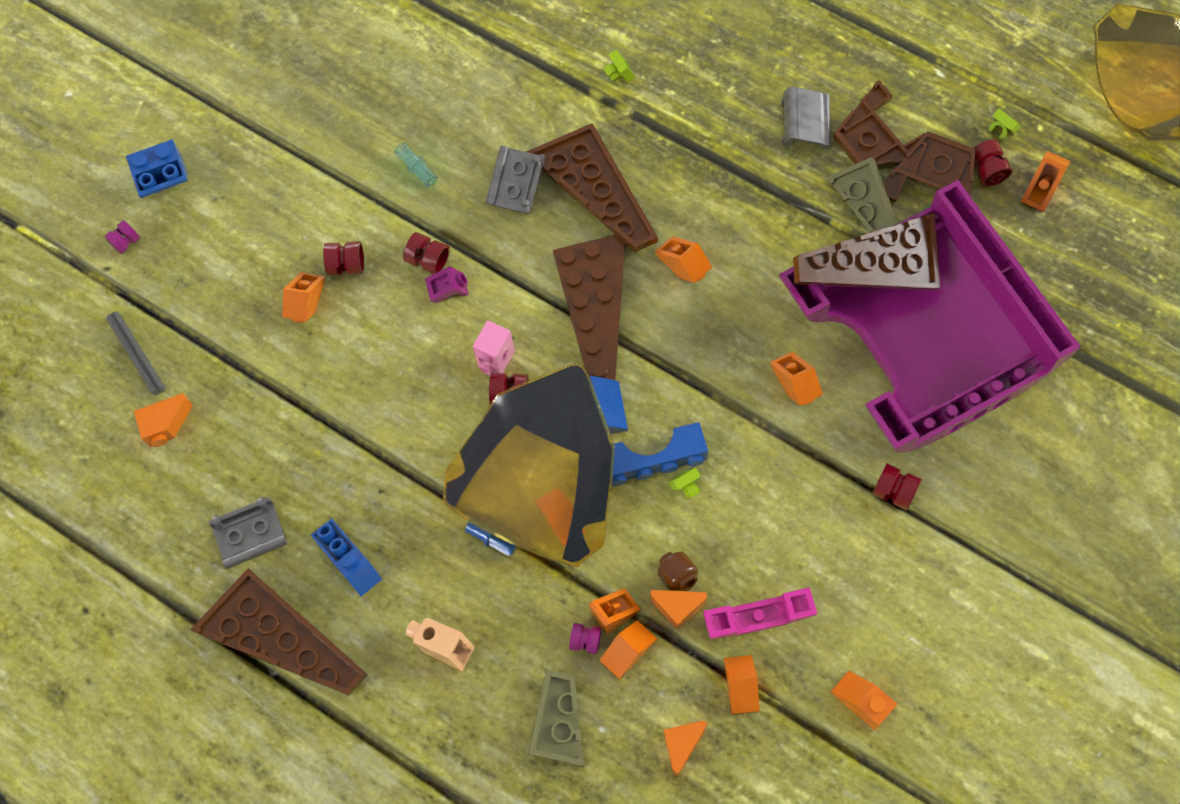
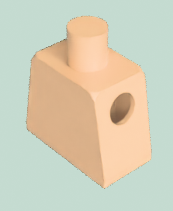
[406,618,475,671]

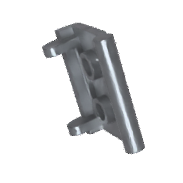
[781,86,831,150]
[485,146,545,214]
[208,497,287,569]

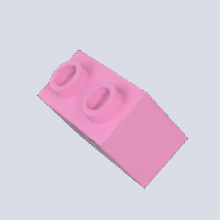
[473,320,515,375]

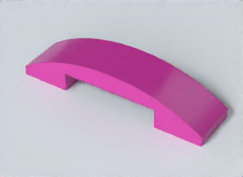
[703,587,818,639]

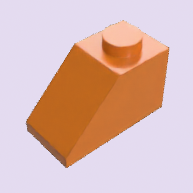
[1021,151,1070,212]
[654,236,712,283]
[282,272,325,323]
[769,352,823,406]
[133,393,193,447]
[830,671,897,731]

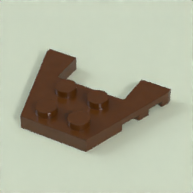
[833,80,925,169]
[883,131,975,202]

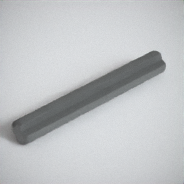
[106,311,165,395]

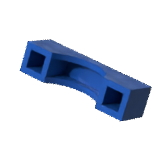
[609,422,708,487]

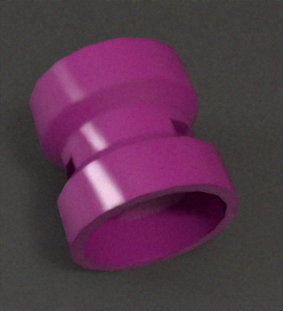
[104,220,140,255]
[569,622,602,655]

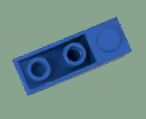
[311,518,382,596]

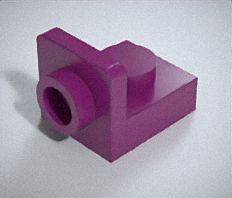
[425,266,469,303]

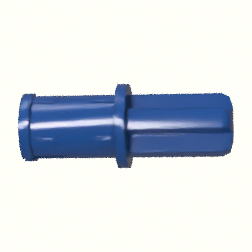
[465,517,517,556]

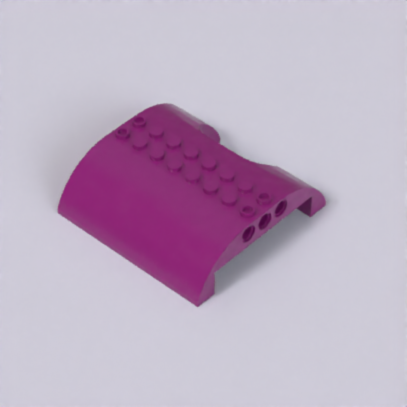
[779,180,1081,453]

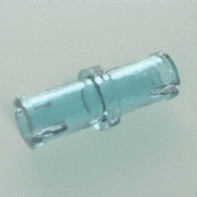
[394,142,438,187]

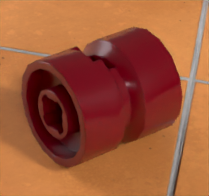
[974,139,1013,187]
[403,232,450,274]
[323,241,364,276]
[489,373,529,406]
[872,463,922,510]

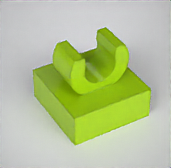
[604,49,635,82]
[989,108,1021,140]
[668,467,701,498]

